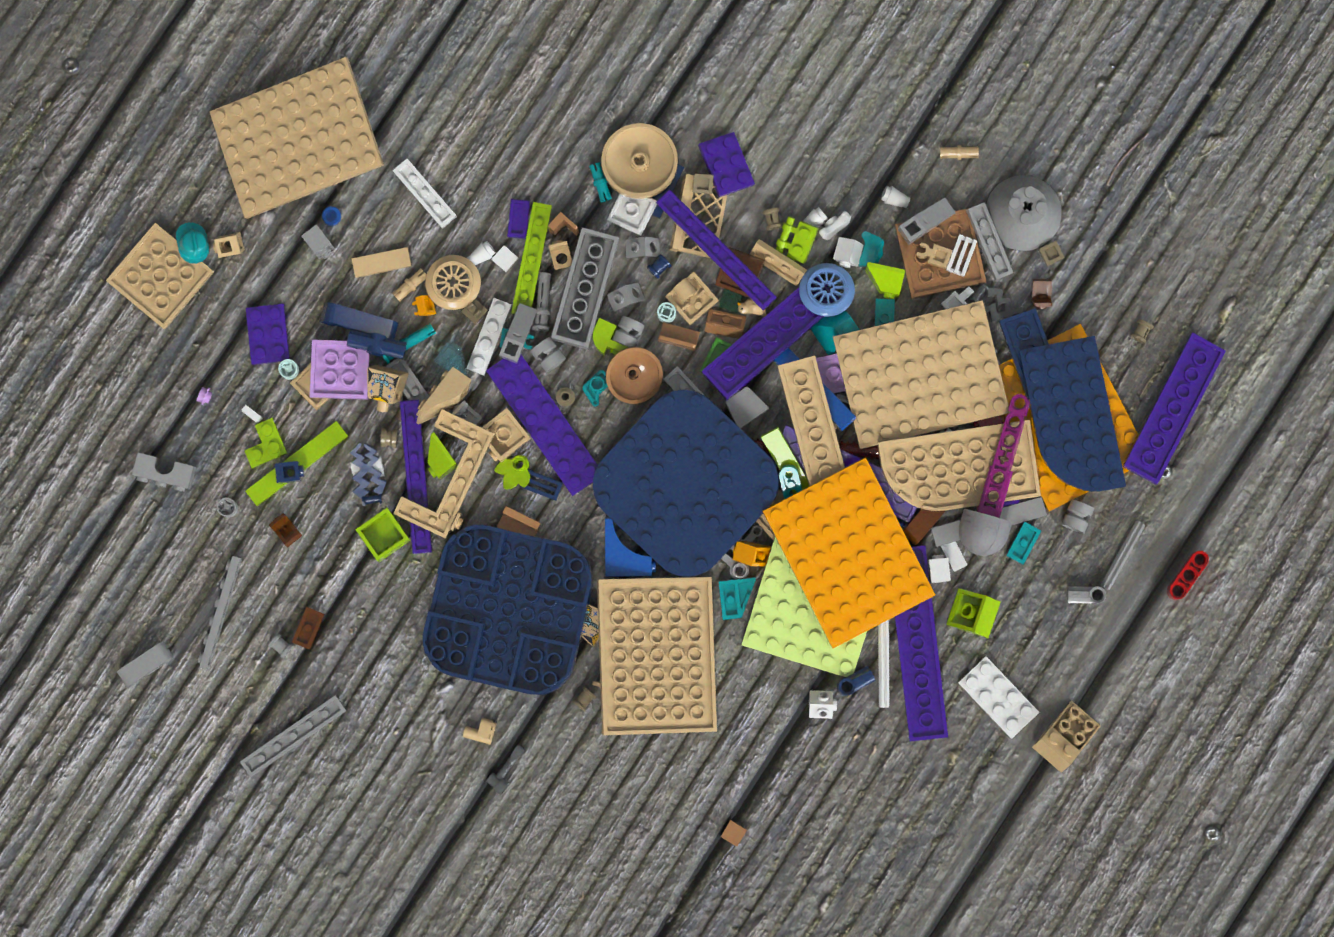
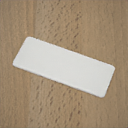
[941,542,967,572]

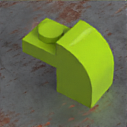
[593,318,628,356]

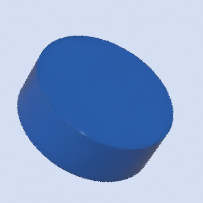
[322,206,341,226]

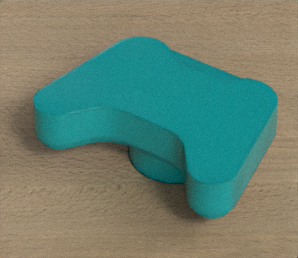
[858,231,884,267]
[583,370,608,407]

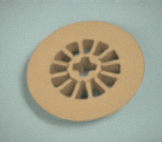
[425,255,481,310]

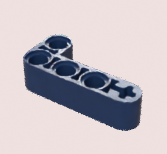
[319,302,399,340]

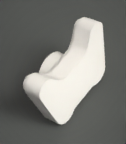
[819,211,851,240]

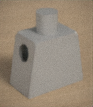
[725,387,769,429]

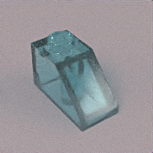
[434,342,468,377]

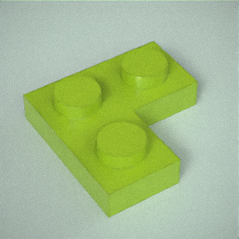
[244,418,288,469]

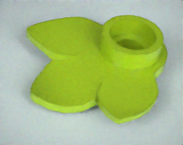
[494,455,530,490]

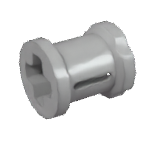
[268,633,293,659]

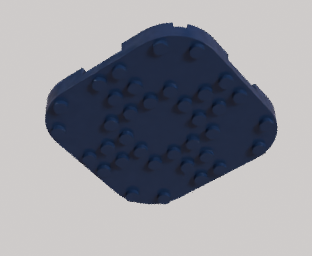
[593,390,779,577]
[423,525,593,695]

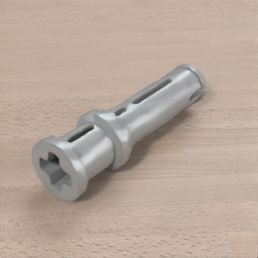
[532,272,551,331]

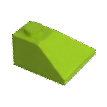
[865,262,905,299]
[428,432,458,479]

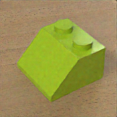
[946,588,1001,638]

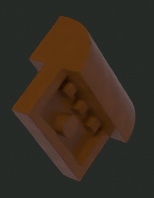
[715,247,765,298]

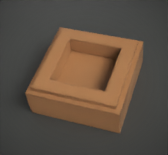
[720,820,747,847]

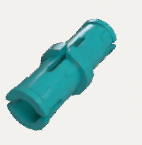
[589,162,612,202]

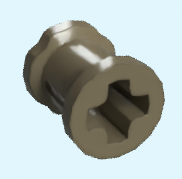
[763,208,783,231]
[1130,319,1154,344]
[572,686,597,712]

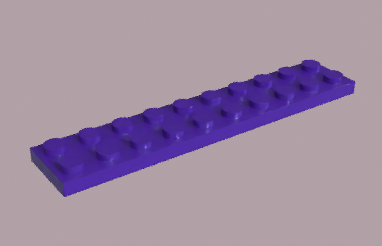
[895,545,948,742]

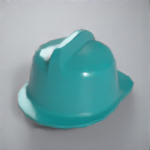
[176,222,209,264]

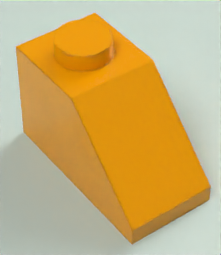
[732,541,771,566]

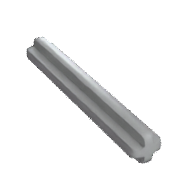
[1101,520,1145,590]

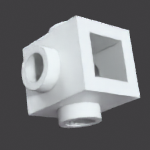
[809,690,837,719]

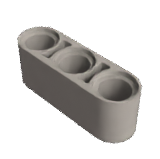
[117,641,174,688]

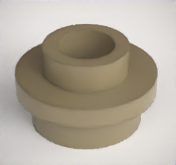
[556,387,575,407]

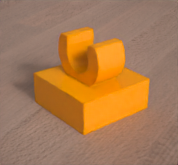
[412,295,436,316]

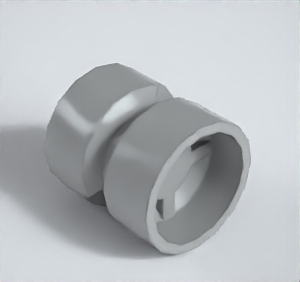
[611,316,645,348]
[530,337,566,373]
[1061,500,1094,534]

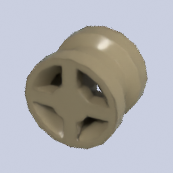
[380,428,398,448]

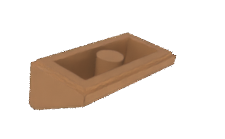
[705,309,747,339]

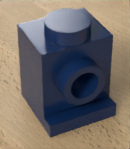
[275,461,305,484]

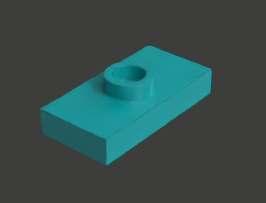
[874,299,895,327]

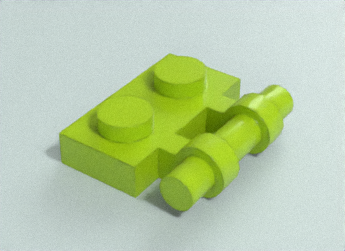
[776,216,819,264]

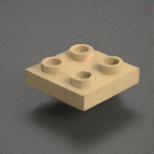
[665,272,719,326]

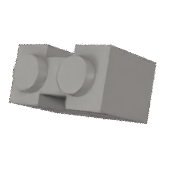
[302,224,334,260]

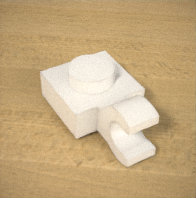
[941,287,974,309]

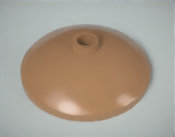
[606,347,663,404]

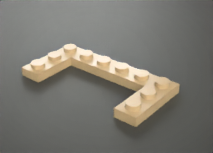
[393,409,494,538]

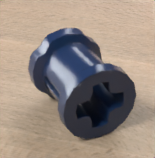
[647,254,672,279]

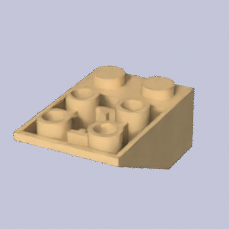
[416,367,471,425]
[1032,701,1101,773]

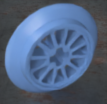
[799,263,855,317]

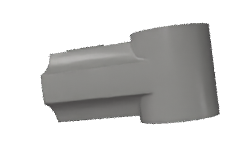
[1068,586,1106,604]

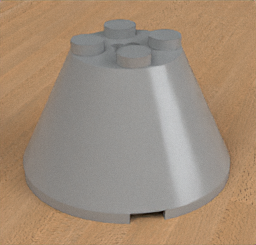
[986,175,1062,251]

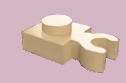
[917,243,953,269]

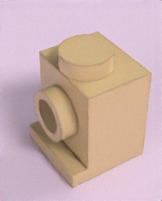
[213,232,245,258]

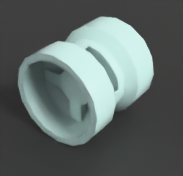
[657,302,676,323]
[278,359,300,380]

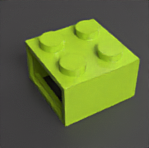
[355,508,411,562]

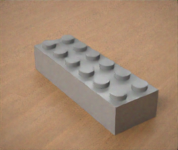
[551,228,619,350]

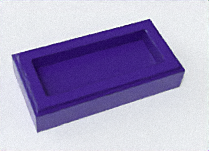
[507,199,530,239]

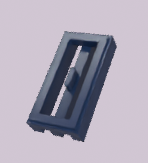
[521,470,563,501]

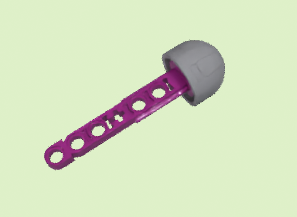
[959,394,1030,556]

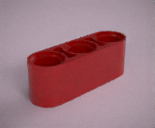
[1167,551,1209,600]

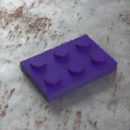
[698,132,755,198]
[246,304,290,365]

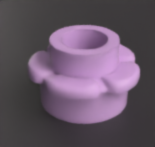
[197,387,212,405]

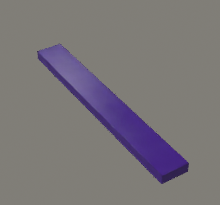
[656,189,777,311]
[400,399,432,554]

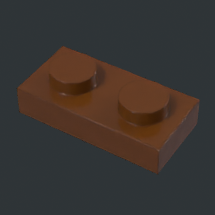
[292,607,325,650]

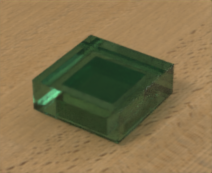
[719,289,743,313]

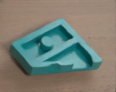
[719,578,756,620]

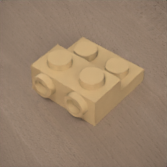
[482,408,531,463]

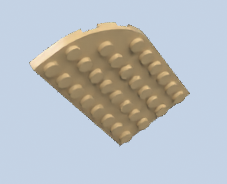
[877,420,1041,511]

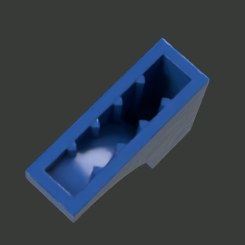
[605,519,656,577]

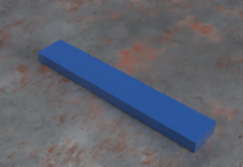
[774,348,856,431]

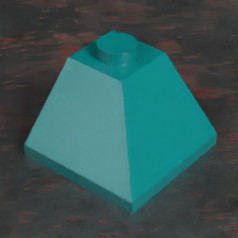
[810,311,860,355]

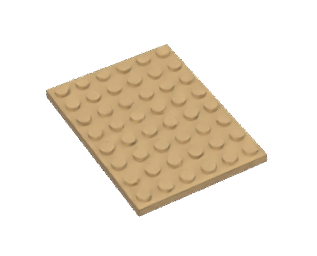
[210,57,384,219]
[833,300,1010,449]
[597,577,717,735]

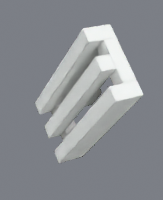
[946,234,977,277]

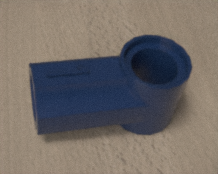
[836,666,876,696]

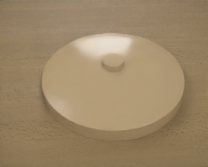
[601,123,678,199]

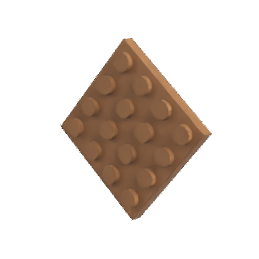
[895,208,986,299]

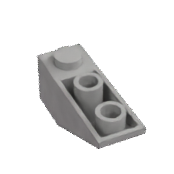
[898,198,956,245]
[499,303,537,363]

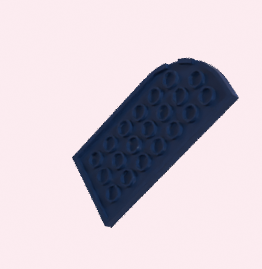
[1019,336,1126,492]

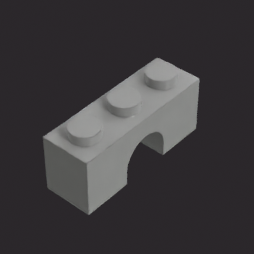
[132,453,196,492]

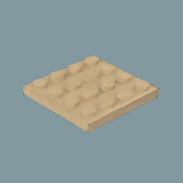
[106,223,214,330]

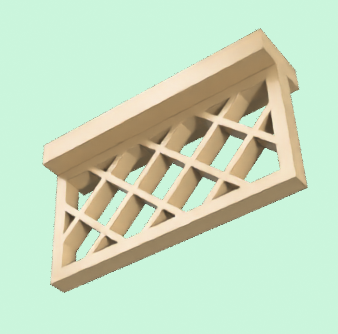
[669,174,727,258]

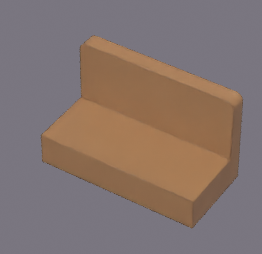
[548,212,579,237]
[658,322,700,351]
[497,506,541,537]

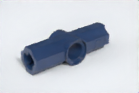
[347,330,407,359]

